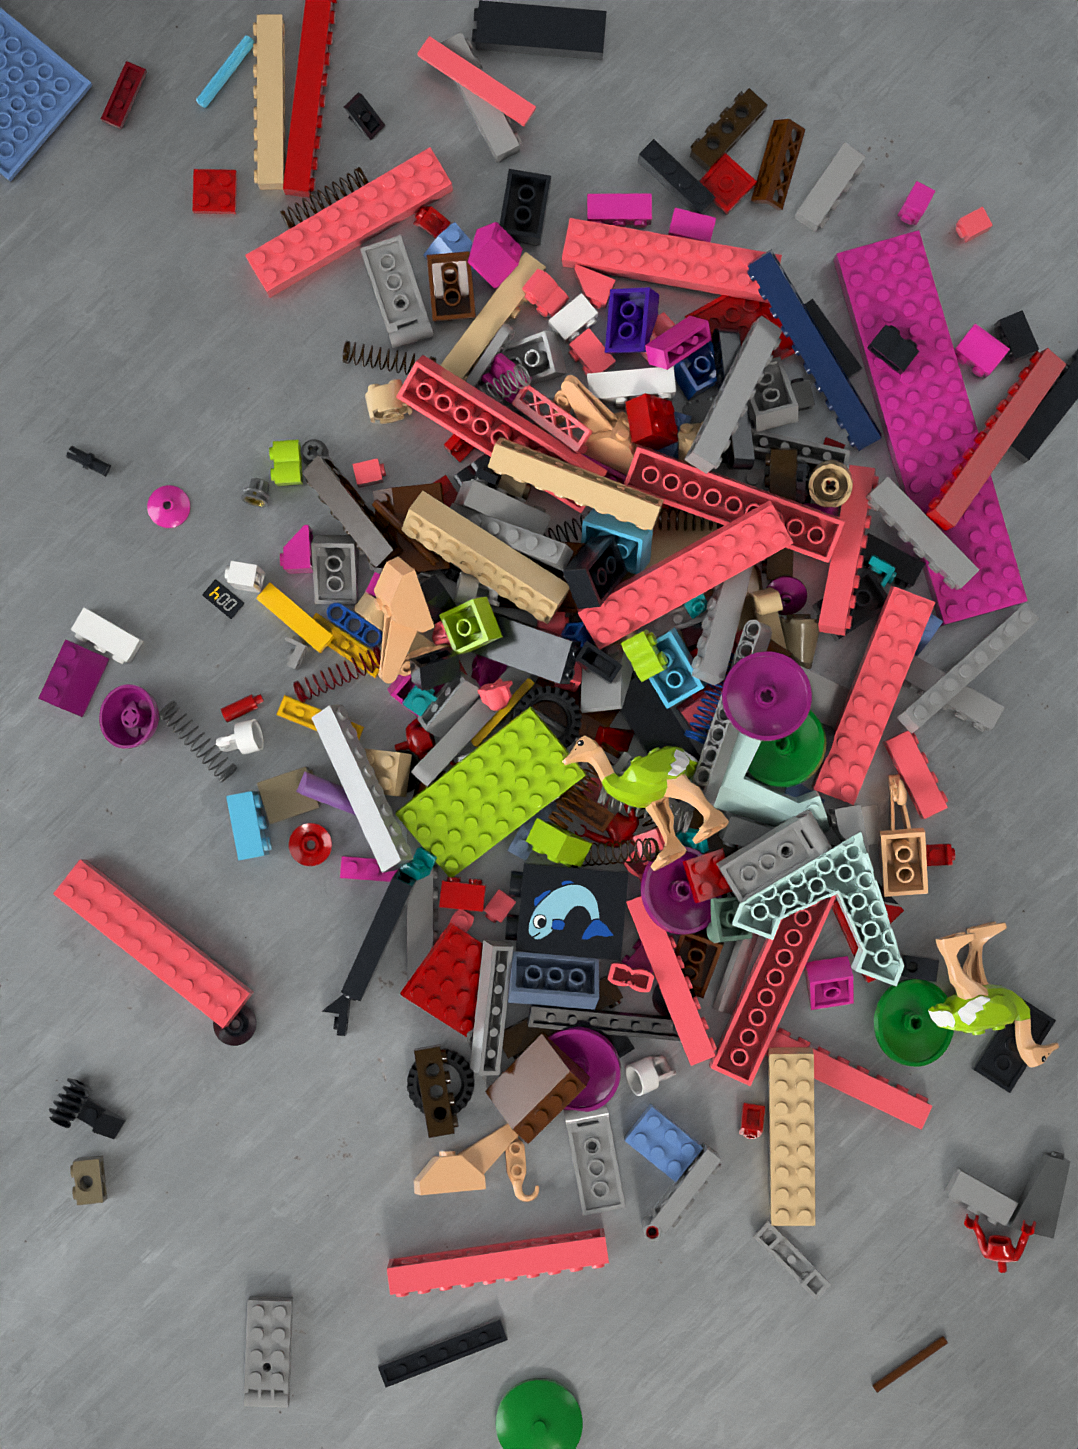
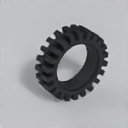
[512,686,582,749]
[407,1048,475,1117]

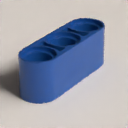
[327,603,383,647]

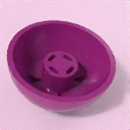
[99,684,160,749]

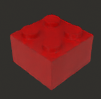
[625,393,678,450]
[439,876,486,912]

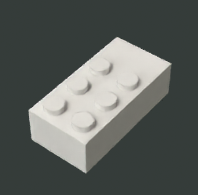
[586,366,676,408]

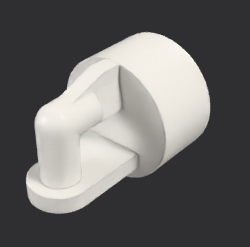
[454,570,500,607]
[216,719,264,755]
[625,1055,677,1096]

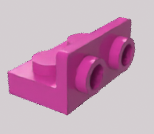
[481,353,532,404]
[471,654,507,698]

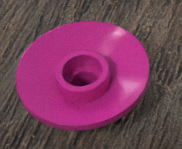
[147,485,190,528]

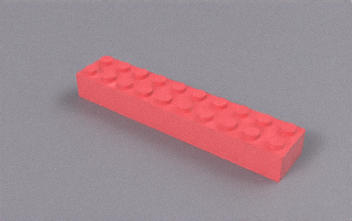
[245,147,453,298]
[562,218,782,303]
[396,355,608,513]
[624,445,845,563]
[578,500,793,650]
[811,585,935,805]
[53,859,254,1028]
[709,895,836,1086]
[387,1228,609,1297]

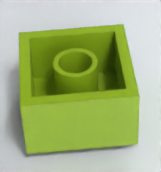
[439,596,502,655]
[526,818,592,868]

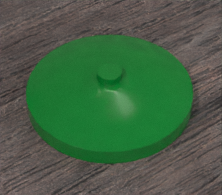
[748,710,826,788]
[874,979,954,1067]
[496,1378,583,1449]

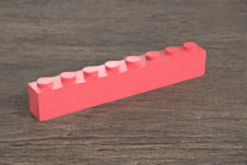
[818,465,879,636]
[626,895,717,1066]
[765,1028,933,1130]

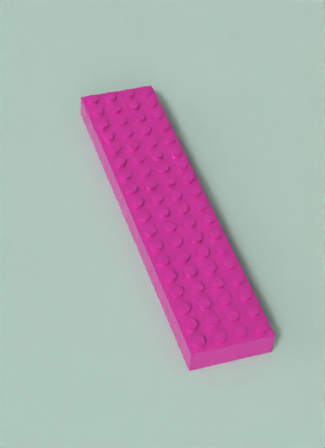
[833,230,1028,627]

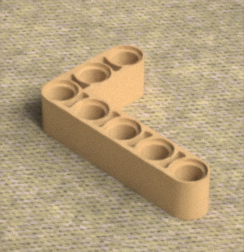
[749,587,787,649]
[352,592,436,653]

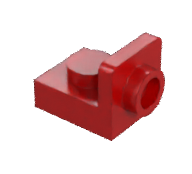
[413,206,451,239]
[444,434,474,462]
[926,843,956,866]
[739,1103,765,1139]

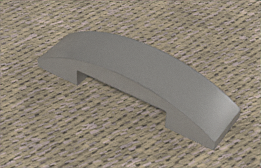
[753,1221,831,1300]

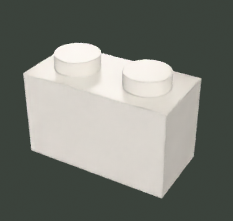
[548,293,598,344]

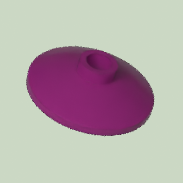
[766,576,807,615]

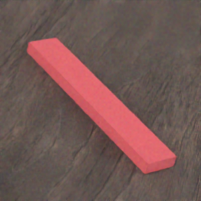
[417,36,536,126]

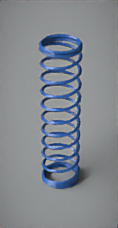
[684,653,735,744]

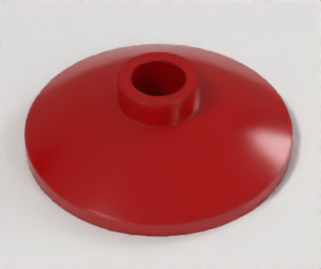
[289,823,332,866]

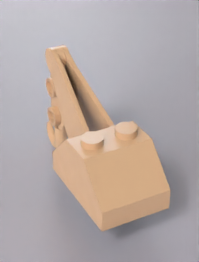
[533,375,653,475]
[374,557,452,684]
[878,774,928,897]
[414,1123,539,1202]

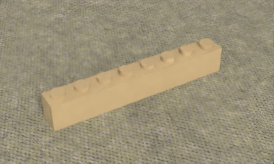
[253,14,286,190]
[440,252,546,381]
[488,437,664,530]

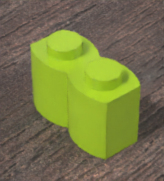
[269,439,303,486]
[621,629,668,682]

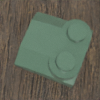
[707,897,752,943]

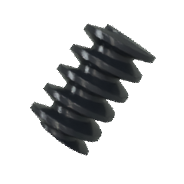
[49,1078,92,1128]

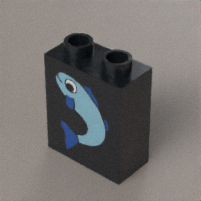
[505,862,629,961]

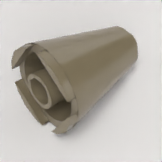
[779,614,820,669]

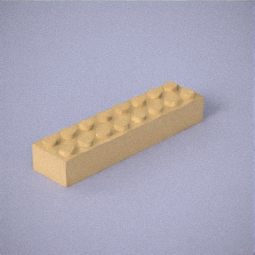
[402,491,570,624]
[768,1047,815,1226]

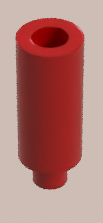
[221,694,264,723]

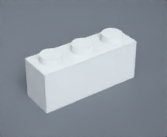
[225,561,265,593]
[71,608,144,664]

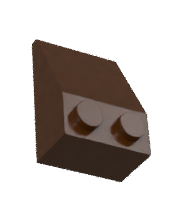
[427,251,476,322]
[674,927,724,998]

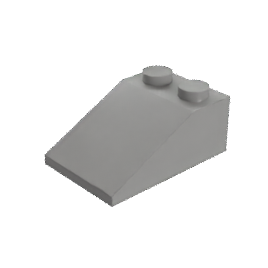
[503,331,567,385]
[748,357,799,432]
[311,535,359,604]
[581,644,634,713]
[827,805,871,861]

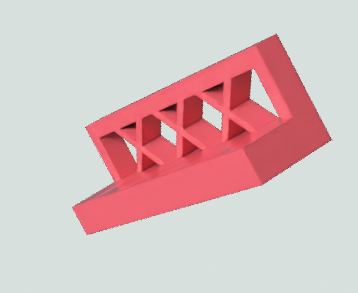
[512,382,593,454]

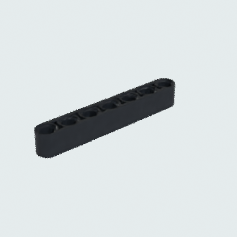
[712,328,755,470]

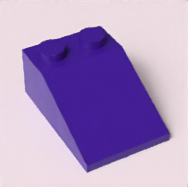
[605,287,660,353]

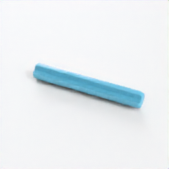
[196,35,255,108]

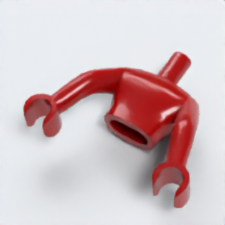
[394,717,460,765]
[574,804,640,848]
[964,1214,1036,1273]

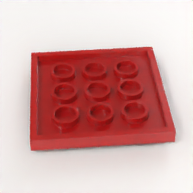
[684,295,795,360]
[400,922,483,1037]

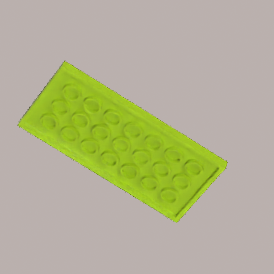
[395,706,586,877]

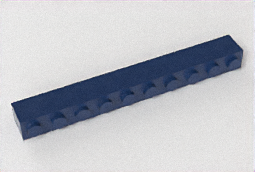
[747,249,882,451]

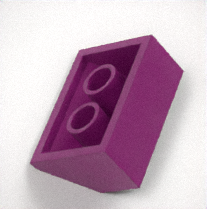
[38,639,110,717]

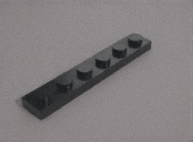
[378,1318,508,1388]

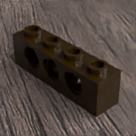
[690,88,768,172]
[414,1044,459,1138]

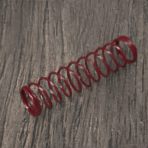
[293,646,381,703]

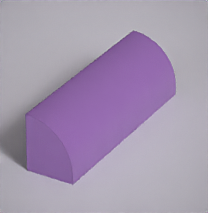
[296,771,356,815]

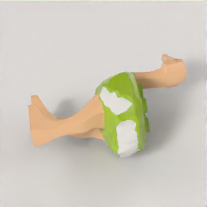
[562,736,729,871]
[928,921,1059,1067]

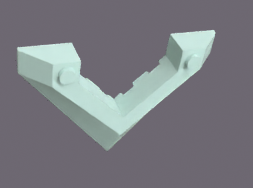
[690,732,830,833]
[732,832,904,986]

